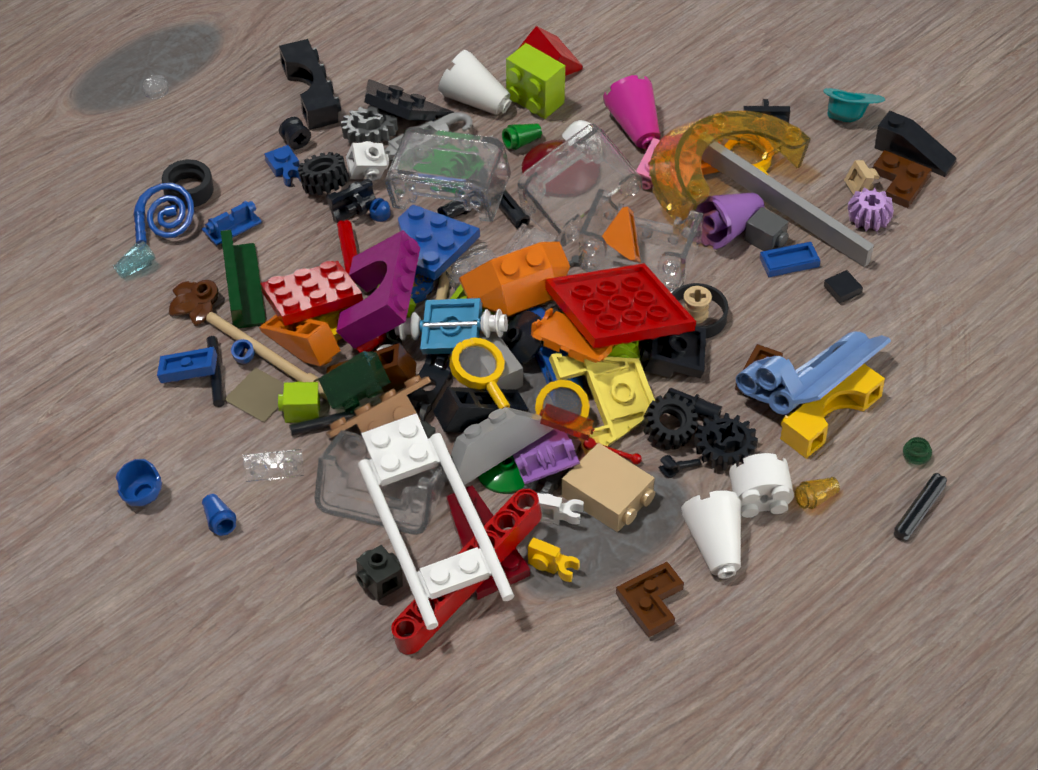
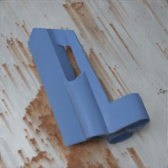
[736,331,891,414]

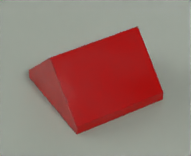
[517,26,583,76]

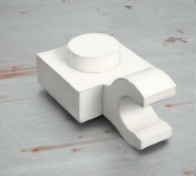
[530,493,584,525]

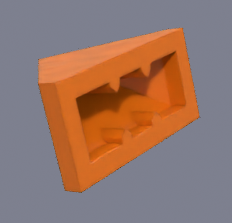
[600,206,641,265]

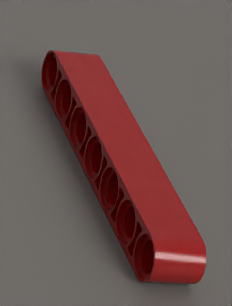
[391,489,542,655]

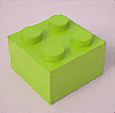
[506,43,565,119]

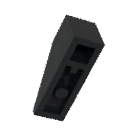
[874,110,957,177]
[433,387,529,432]

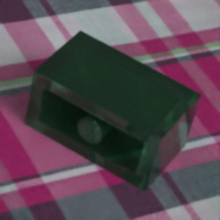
[318,351,391,412]

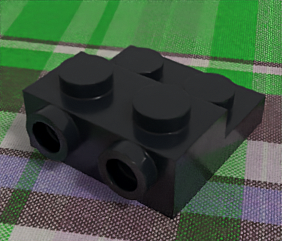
[639,326,706,378]

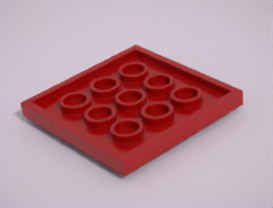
[545,263,696,348]

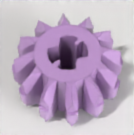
[848,187,894,232]

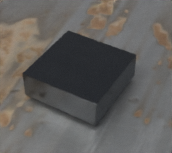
[824,270,863,304]

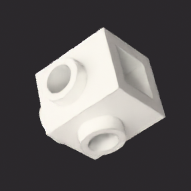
[346,141,389,181]

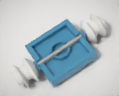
[394,298,508,354]

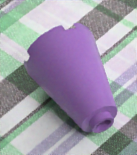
[691,193,764,249]

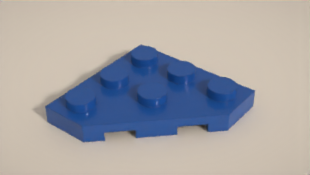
[398,205,480,280]

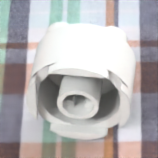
[729,453,794,518]

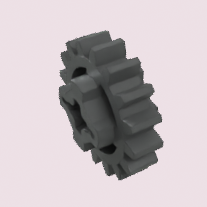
[341,105,398,143]

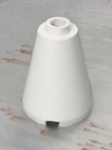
[438,50,511,115]
[681,491,741,579]

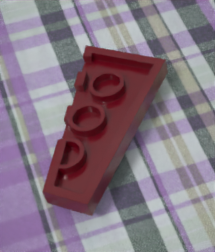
[446,485,530,600]

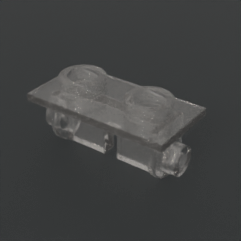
[243,448,304,482]

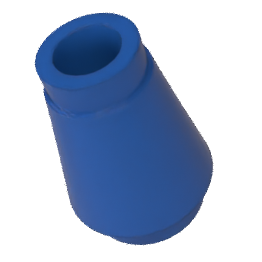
[202,494,236,536]

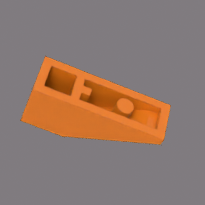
[259,314,341,366]

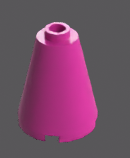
[603,75,660,149]

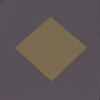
[224,367,284,422]

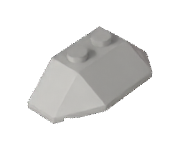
[445,407,555,485]

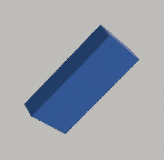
[760,242,821,278]

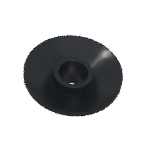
[501,311,543,365]

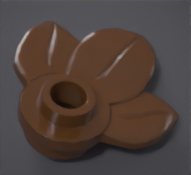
[169,280,219,326]

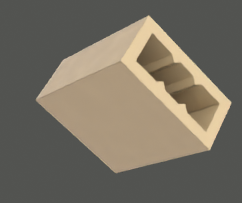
[562,443,655,532]

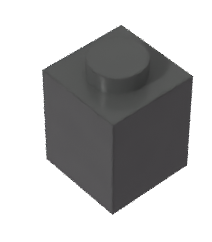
[744,207,789,251]

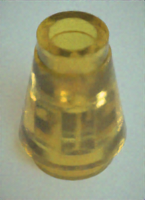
[795,477,840,509]

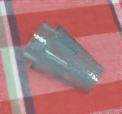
[113,241,156,279]

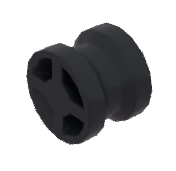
[279,117,311,150]

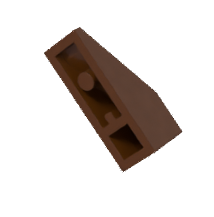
[325,343,417,393]

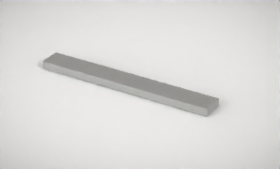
[695,133,874,267]

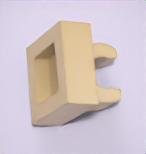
[844,160,880,195]

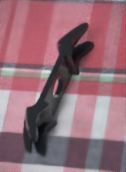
[407,354,462,421]

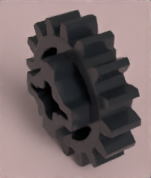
[694,413,758,471]

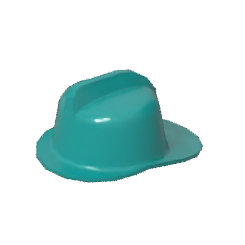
[823,88,885,123]

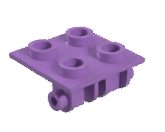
[513,425,580,484]

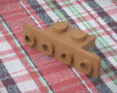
[326,374,431,438]

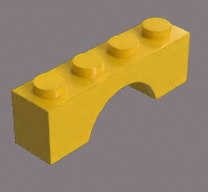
[780,364,885,459]

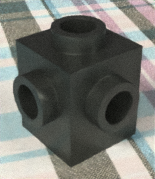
[355,544,403,601]

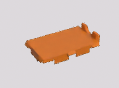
[531,308,618,363]

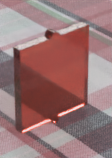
[539,403,595,441]

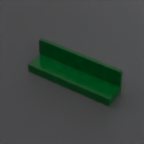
[221,230,266,329]

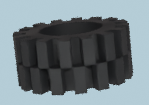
[298,152,349,195]
[642,393,698,450]

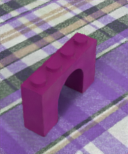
[336,230,420,349]

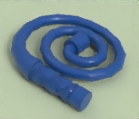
[133,183,194,245]

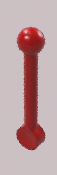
[583,437,642,465]

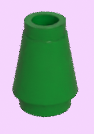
[502,123,542,150]

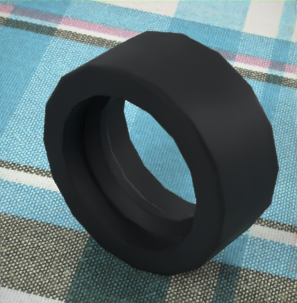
[161,159,214,209]

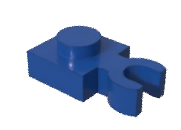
[264,145,301,187]

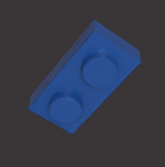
[157,347,217,383]

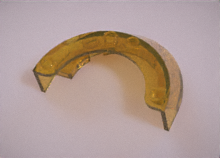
[649,111,811,231]

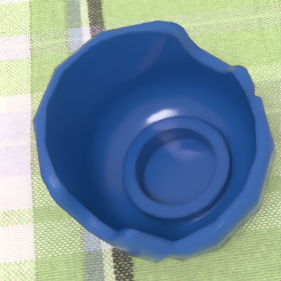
[116,459,162,507]

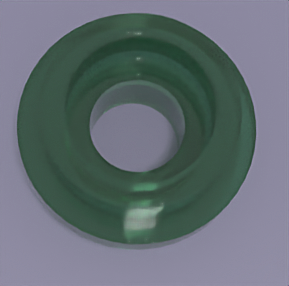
[903,437,932,465]

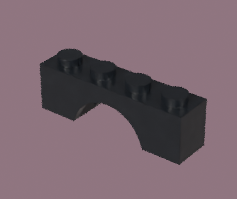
[279,39,341,130]

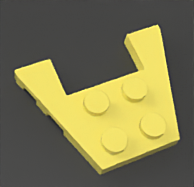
[549,353,655,455]

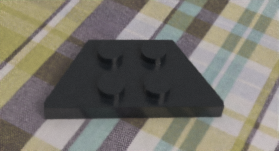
[364,79,454,121]

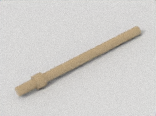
[206,312,336,401]

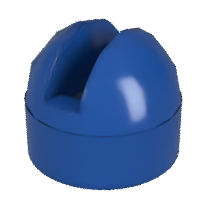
[369,198,391,222]
[231,339,255,364]

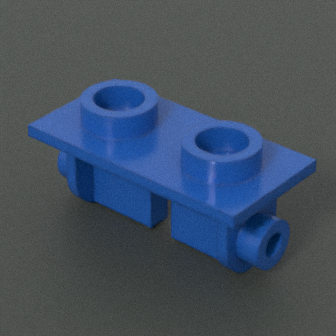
[202,201,262,246]

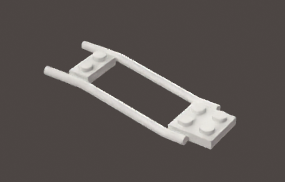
[358,413,514,630]

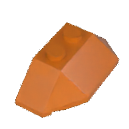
[459,241,570,317]

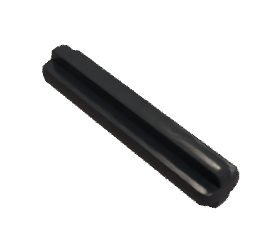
[894,473,947,541]

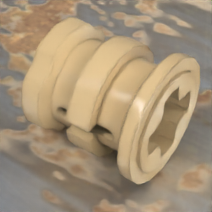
[684,286,712,324]

